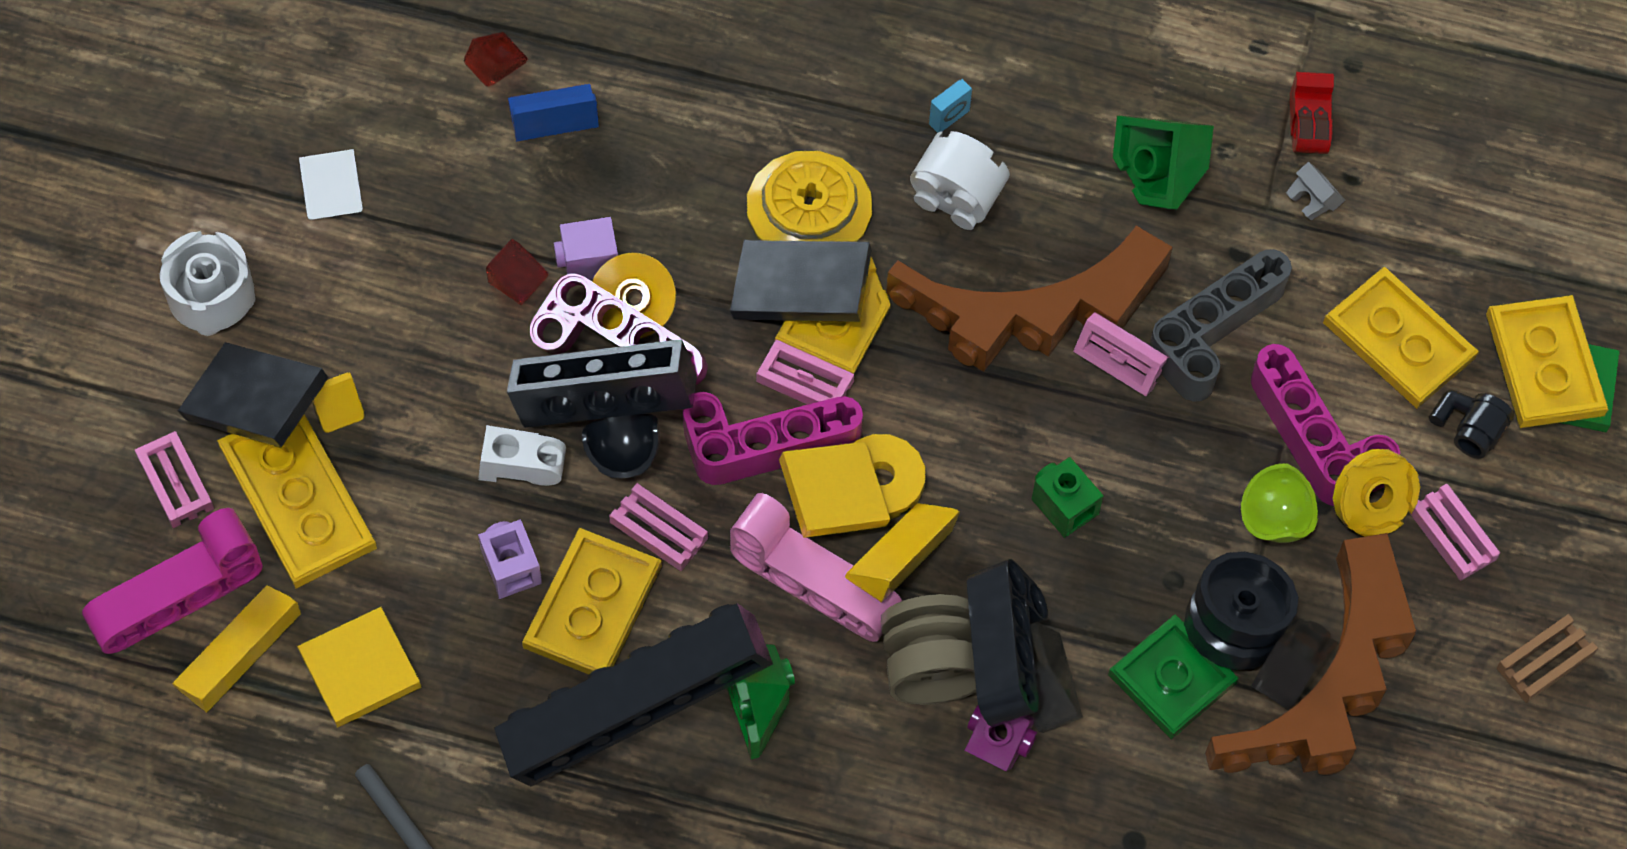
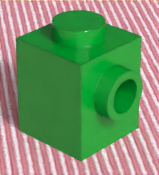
[1031,457,1104,538]

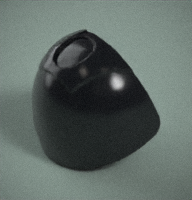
[582,413,660,479]

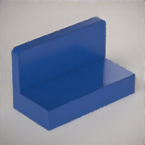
[508,84,599,142]

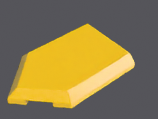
[775,257,891,374]

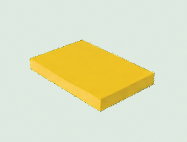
[1323,266,1479,409]
[1486,295,1608,428]
[522,528,662,675]

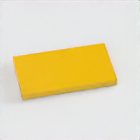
[217,414,377,589]

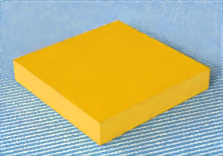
[779,442,891,538]
[297,607,421,728]

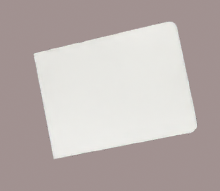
[299,149,363,220]

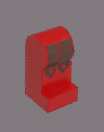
[1290,72,1334,154]

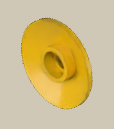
[592,253,676,339]

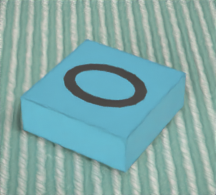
[929,79,972,133]

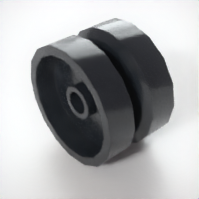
[1184,551,1299,670]

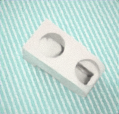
[478,425,566,486]

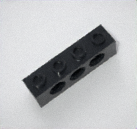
[507,339,697,428]

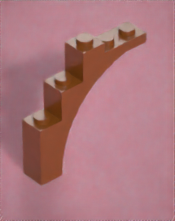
[886,226,1173,372]
[1205,533,1416,775]

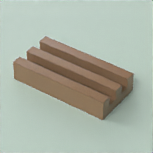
[1496,614,1598,703]

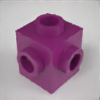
[964,705,1038,772]

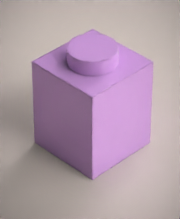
[553,217,618,280]

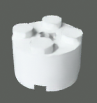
[910,131,1010,230]
[160,231,255,336]

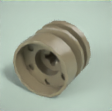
[880,594,976,705]

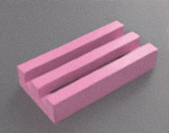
[1073,312,1168,396]
[756,339,854,405]
[135,431,214,528]
[609,483,708,571]
[1410,484,1500,581]

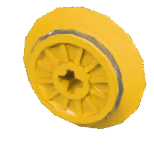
[747,151,872,242]

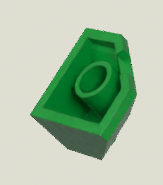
[1113,115,1214,209]
[726,644,795,760]

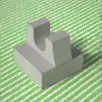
[1286,162,1346,220]

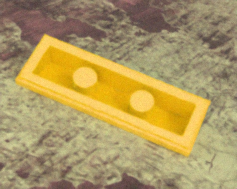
[845,503,960,603]
[172,585,301,713]

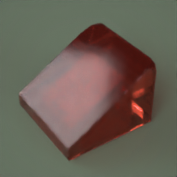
[464,32,528,87]
[486,239,548,305]

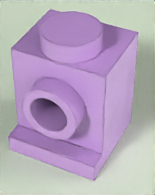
[478,519,542,599]

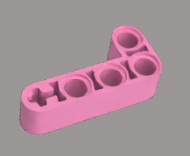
[730,493,902,642]

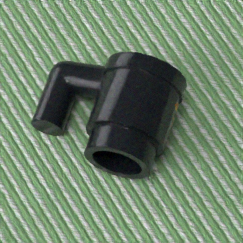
[1429,390,1514,459]

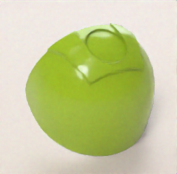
[1241,464,1318,543]

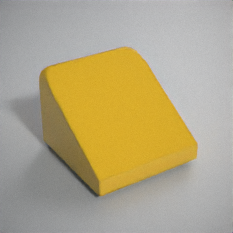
[312,372,365,433]

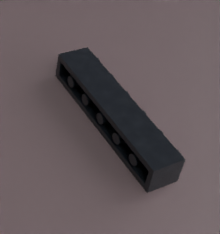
[494,603,773,787]

